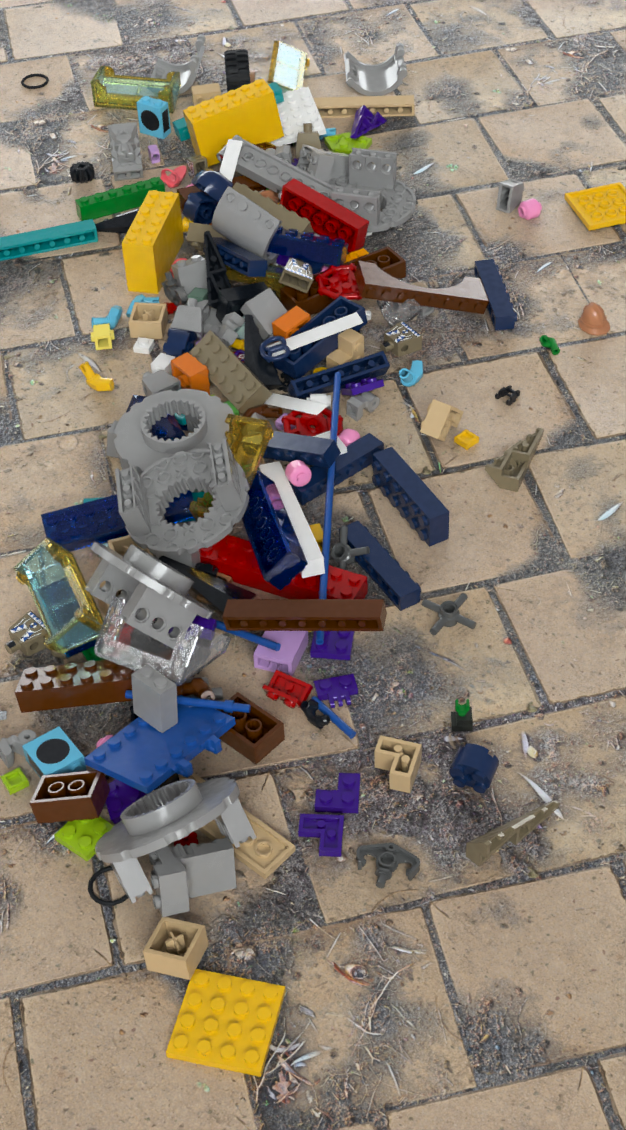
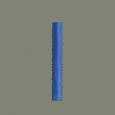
[311,696,356,739]

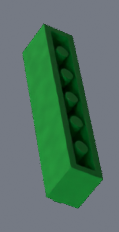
[75,177,165,221]

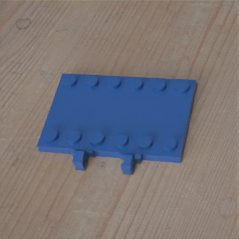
[84,695,236,794]

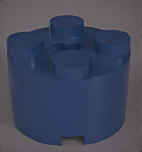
[183,192,217,225]
[163,328,197,358]
[449,743,499,794]

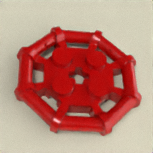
[315,263,362,301]
[281,408,343,436]

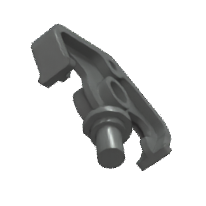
[162,271,188,307]
[356,843,420,889]

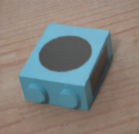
[136,96,171,139]
[22,726,87,778]

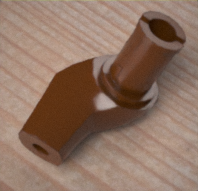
[239,404,283,425]
[182,677,215,700]

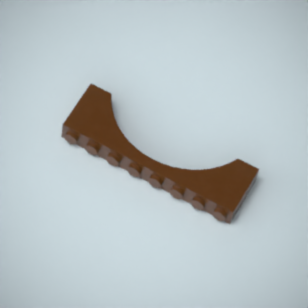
[354,261,489,314]

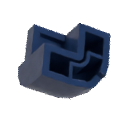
[191,169,233,203]

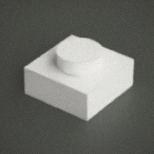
[133,337,155,354]

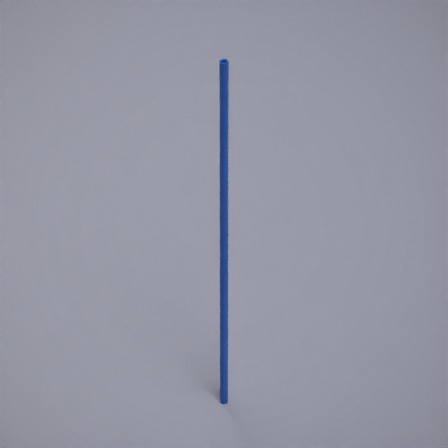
[316,372,341,645]

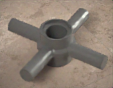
[329,526,370,570]
[422,593,477,635]

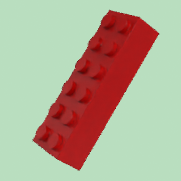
[280,178,369,253]

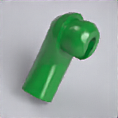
[539,335,560,355]

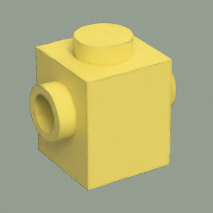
[90,323,115,350]

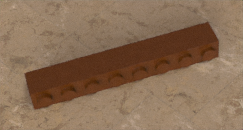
[222,599,387,631]

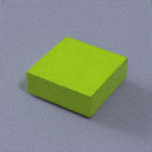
[0,767,30,795]

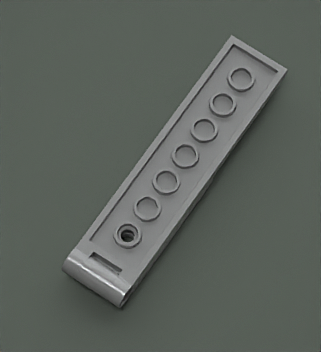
[216,135,341,200]

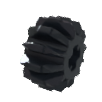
[70,161,95,184]

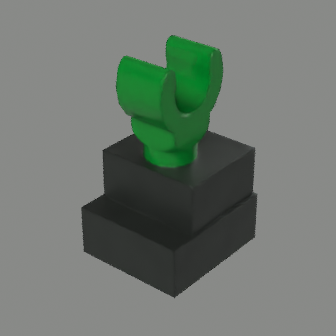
[451,699,473,732]

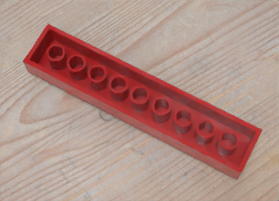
[199,535,368,599]

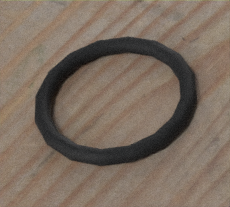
[21,74,49,89]
[88,866,128,906]

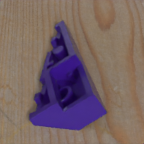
[350,105,387,139]

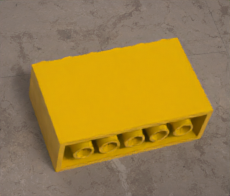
[183,79,284,167]
[122,190,184,294]

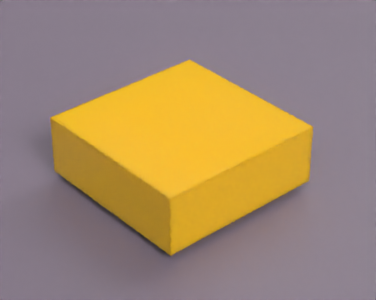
[454,429,479,450]

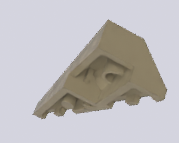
[485,428,544,492]
[466,800,560,866]

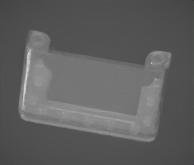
[94,596,231,686]

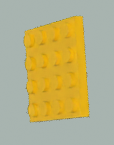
[564,182,626,231]
[166,969,286,1077]

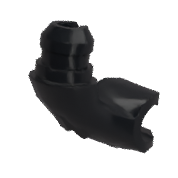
[300,699,330,729]

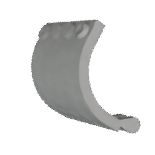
[147,34,206,96]
[344,43,407,96]
[212,186,282,265]

